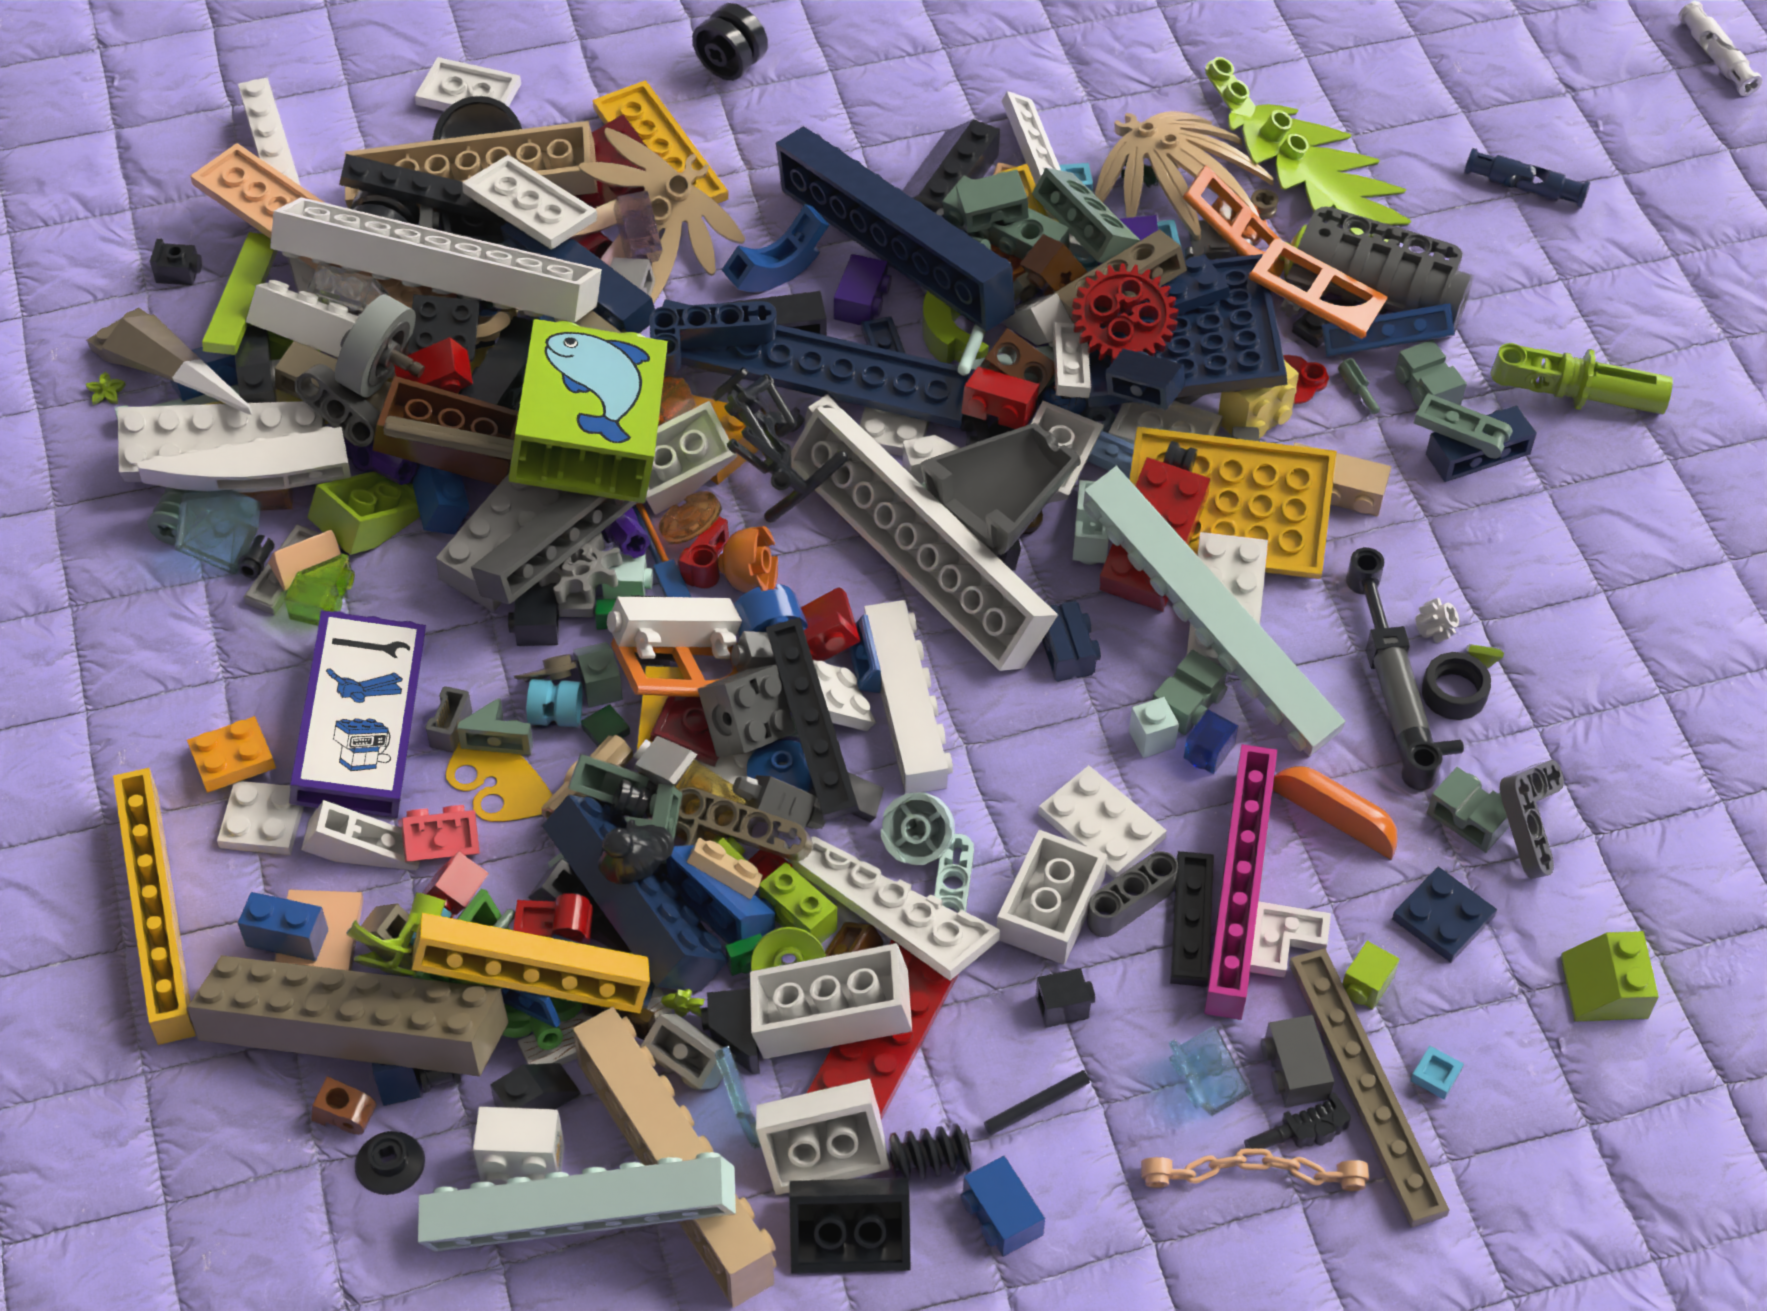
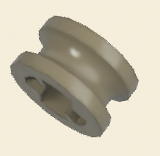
[1251,189,1279,219]

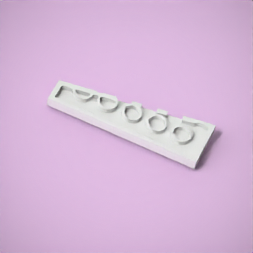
[788,836,1000,980]

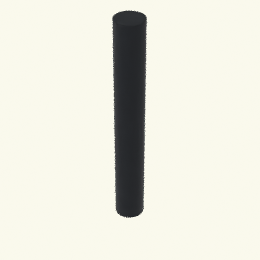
[984,1070,1090,1135]

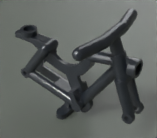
[711,367,848,523]

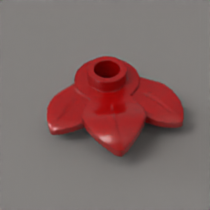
[1283,355,1329,404]

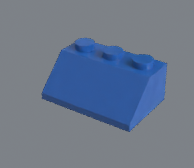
[666,845,776,944]

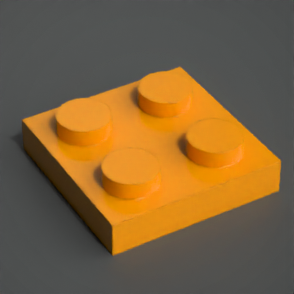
[187,716,276,793]

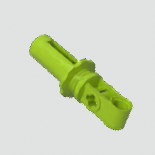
[1490,343,1673,415]

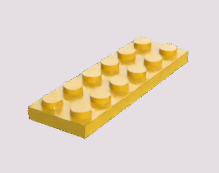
[592,80,729,204]

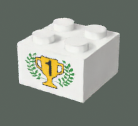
[473,1107,565,1185]

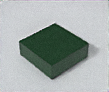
[581,704,630,747]

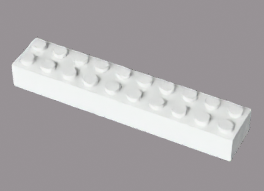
[270,197,602,323]
[791,408,1058,671]

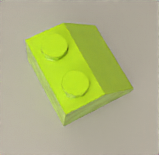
[1560,931,1659,1022]

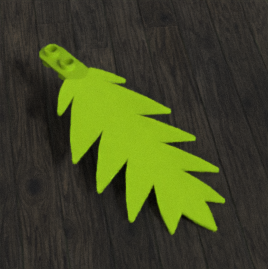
[1205,57,1411,242]

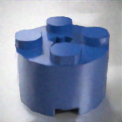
[734,584,808,640]

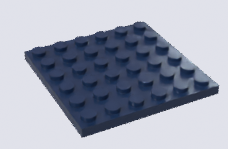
[1088,254,1287,407]

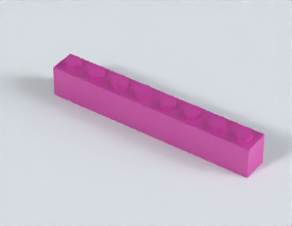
[1204,744,1277,1020]

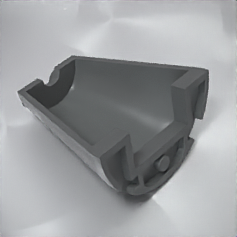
[920,423,1081,556]

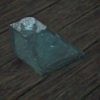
[175,489,261,575]

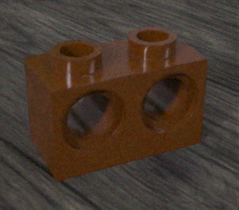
[980,328,1055,396]

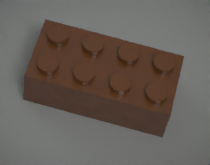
[372,376,519,486]

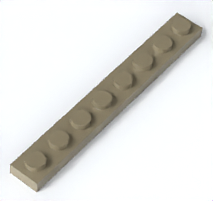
[1289,948,1450,1228]

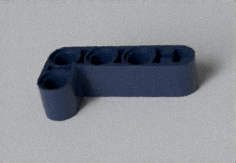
[649,301,777,376]

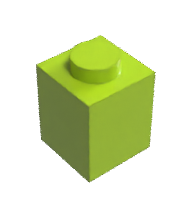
[1342,941,1400,1010]

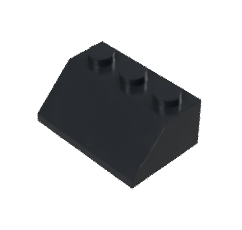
[789,1178,911,1273]

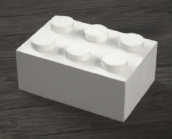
[997,830,1108,965]

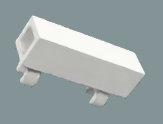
[607,597,742,659]

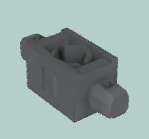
[732,775,826,829]

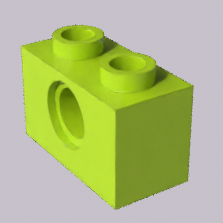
[759,862,837,944]

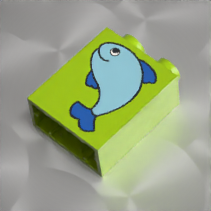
[508,319,668,504]

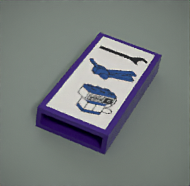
[289,610,426,818]

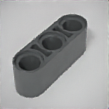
[295,364,381,447]
[1087,851,1178,937]

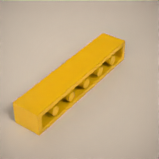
[412,913,650,1014]

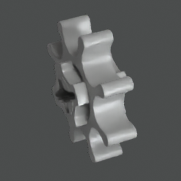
[539,533,623,604]

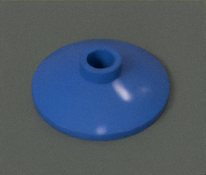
[747,740,811,792]

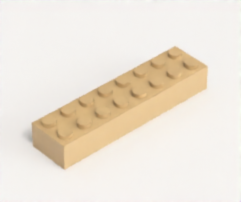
[345,121,597,212]
[572,1007,777,1308]

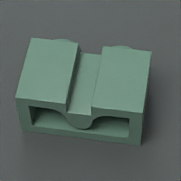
[956,169,1029,233]
[1395,339,1467,406]
[1152,649,1228,735]
[1427,767,1510,853]

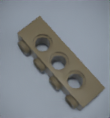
[1054,229,1187,324]

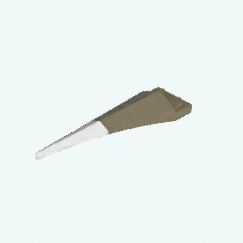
[86,307,252,414]

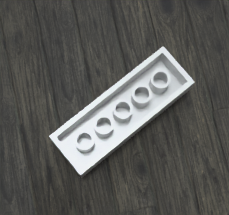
[118,401,325,482]

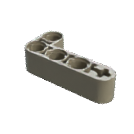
[675,787,813,861]

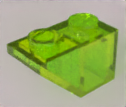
[284,554,355,626]

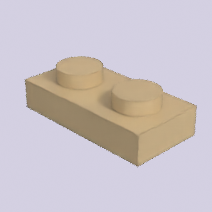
[687,838,762,900]

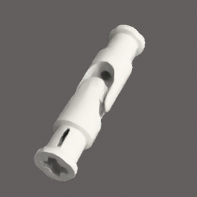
[1678,1,1763,96]

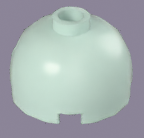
[881,792,955,865]

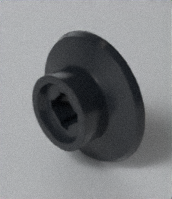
[355,1131,425,1195]

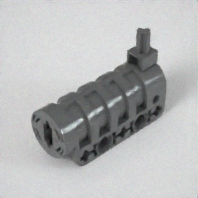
[1280,206,1473,331]

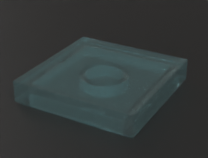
[715,1046,761,1149]

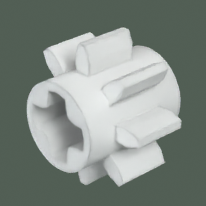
[1415,598,1459,643]

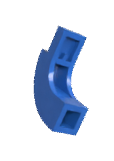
[721,204,830,292]

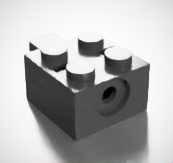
[697,665,796,757]

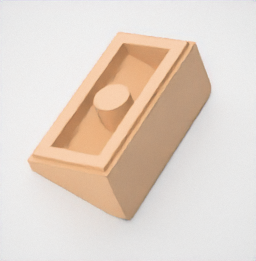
[268,530,345,591]

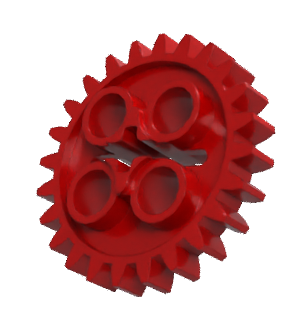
[1071,263,1178,364]

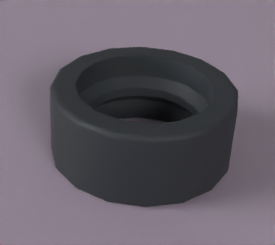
[1422,652,1491,720]

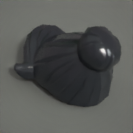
[598,819,674,885]

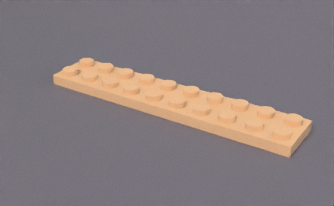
[190,143,457,309]

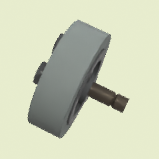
[335,294,425,397]

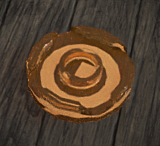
[658,491,722,544]

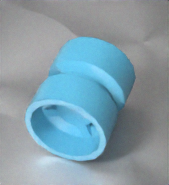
[526,679,583,728]

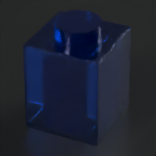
[1183,709,1239,774]

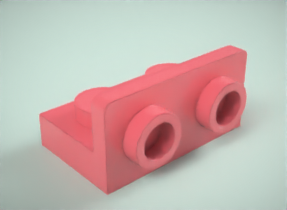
[398,805,480,862]

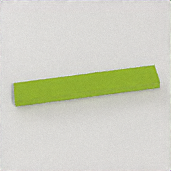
[202,232,278,355]

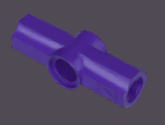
[343,436,417,485]
[601,507,651,559]

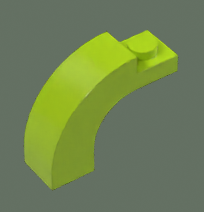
[922,291,989,364]

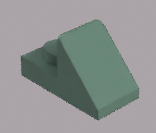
[457,698,533,755]
[625,784,682,864]

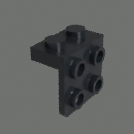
[408,294,480,363]

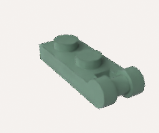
[1414,393,1512,458]

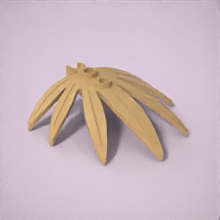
[1095,111,1274,241]
[572,127,745,303]

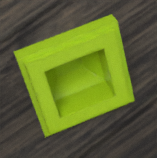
[1466,643,1504,669]

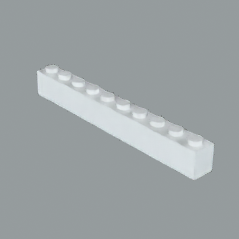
[238,77,334,305]

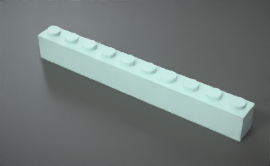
[1083,466,1345,757]

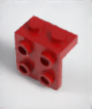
[801,587,860,661]

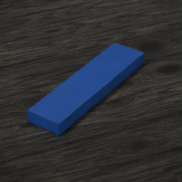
[1322,303,1455,357]

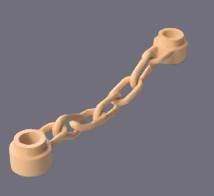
[1141,1148,1369,1191]

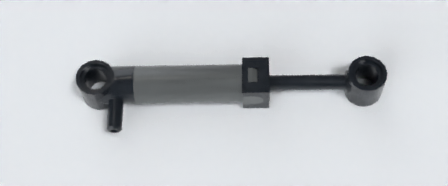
[1346,547,1464,790]

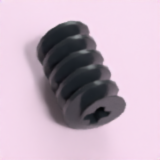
[888,1124,972,1181]

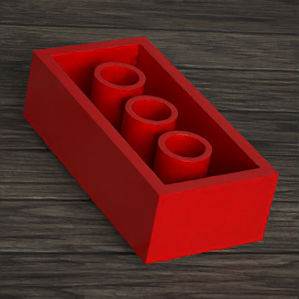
[1099,457,1211,612]

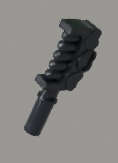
[1244,1093,1351,1149]

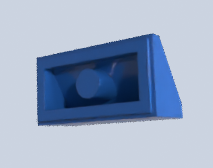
[849,614,881,693]

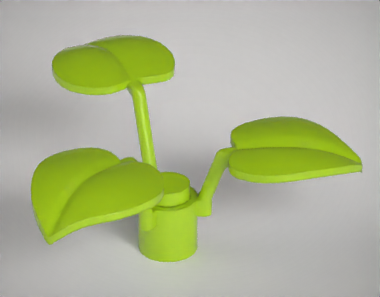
[346,892,504,989]

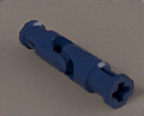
[1464,148,1591,208]

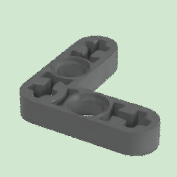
[1500,760,1564,879]

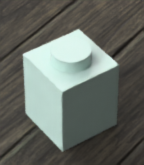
[602,554,653,599]
[1129,697,1179,758]

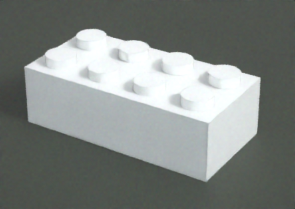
[750,943,912,1059]

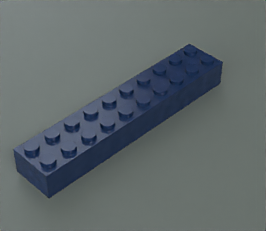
[775,126,1015,332]

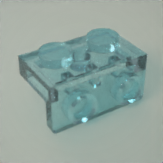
[1168,1026,1252,1116]

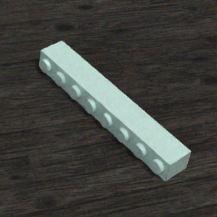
[418,1152,736,1252]

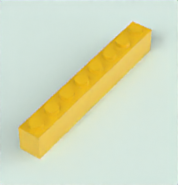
[113,768,196,1045]

